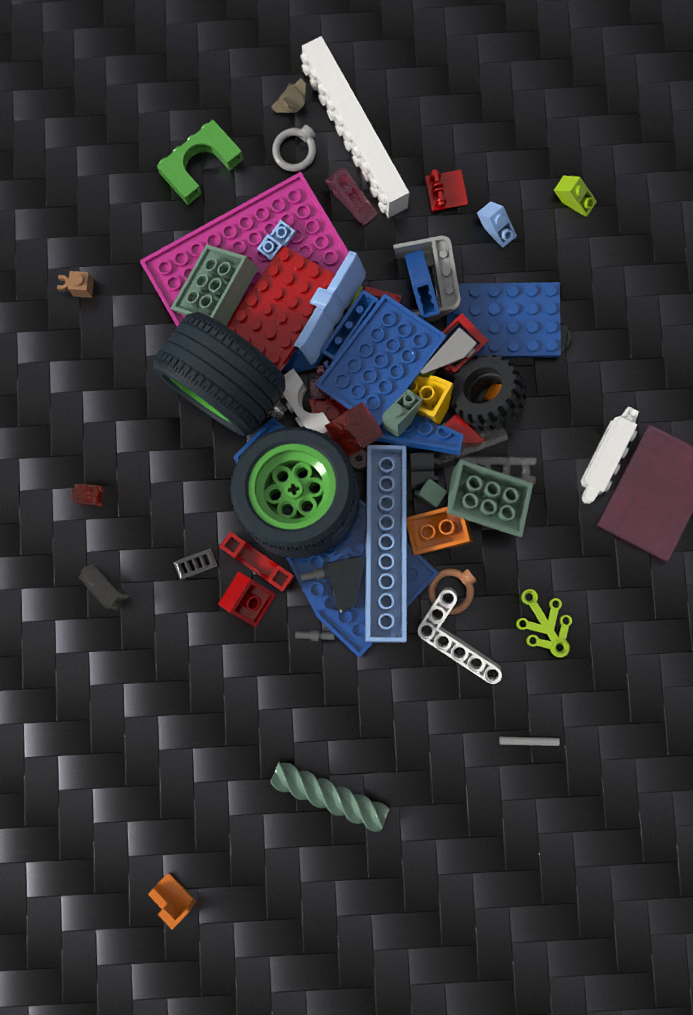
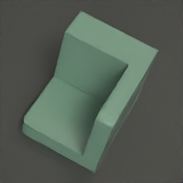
[413,479,447,507]

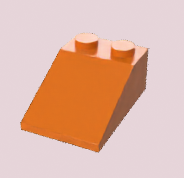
[406,507,473,556]

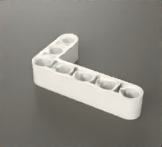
[418,588,502,684]

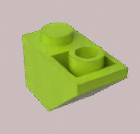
[554,176,597,216]

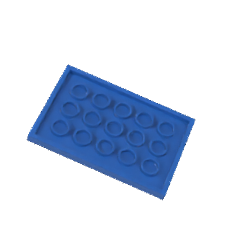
[447,282,561,358]
[315,293,447,430]

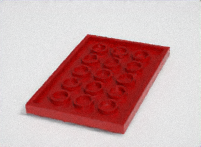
[227,246,336,371]

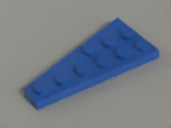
[345,411,464,455]

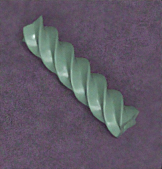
[270,762,389,832]

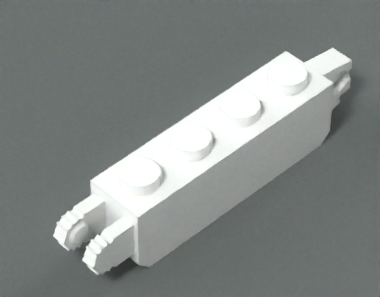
[581,407,639,504]

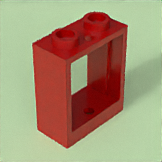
[435,313,488,374]

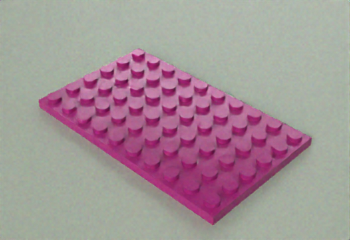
[140,172,349,326]

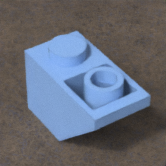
[477,202,517,247]

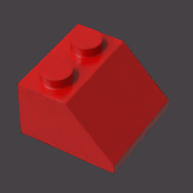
[218,571,276,627]

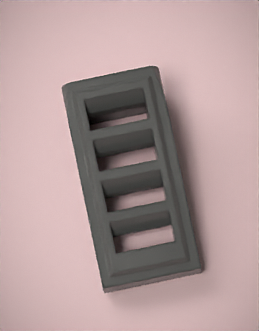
[173,548,218,581]

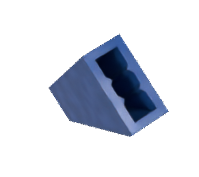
[404,249,440,319]

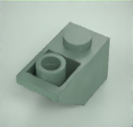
[383,389,423,437]

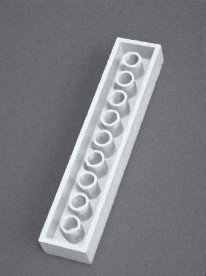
[301,36,409,218]

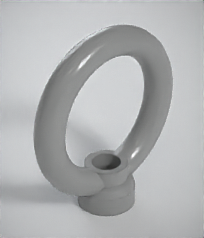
[272,125,316,172]

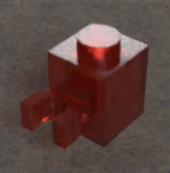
[71,484,103,507]

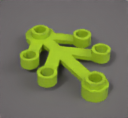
[516,589,572,657]

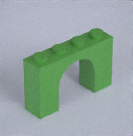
[157,120,243,205]

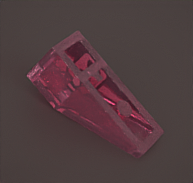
[325,168,378,225]

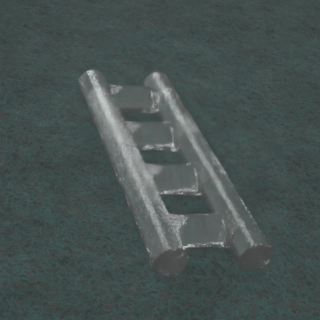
[459,457,536,484]

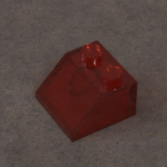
[325,402,384,458]

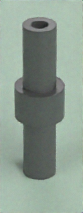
[300,567,325,581]
[295,629,335,641]

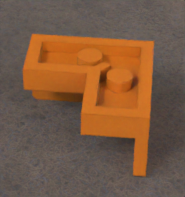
[148,873,196,929]

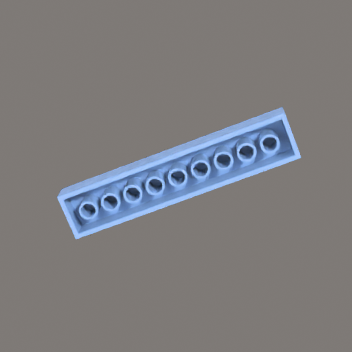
[365,445,407,643]

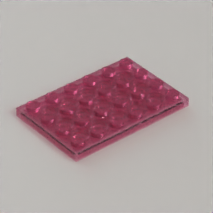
[597,424,693,561]

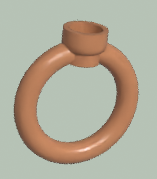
[428,568,477,615]

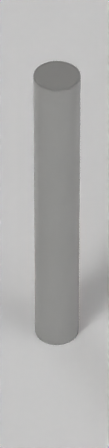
[499,737,560,746]

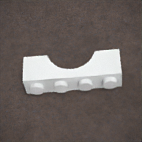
[280,368,337,437]

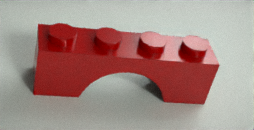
[219,531,295,592]

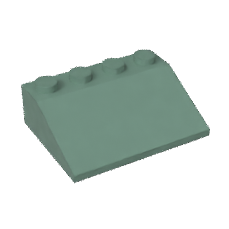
[171,245,258,326]
[447,460,533,537]

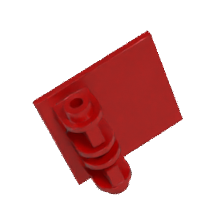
[425,170,468,211]

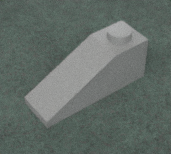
[420,327,476,376]

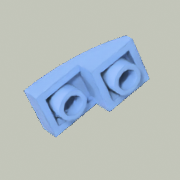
[257,220,296,261]

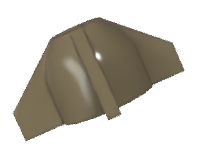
[271,78,306,113]

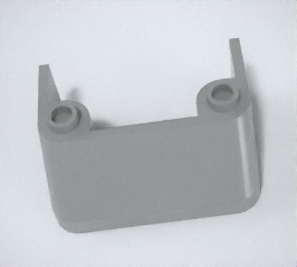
[393,236,461,322]

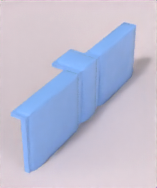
[294,251,366,365]

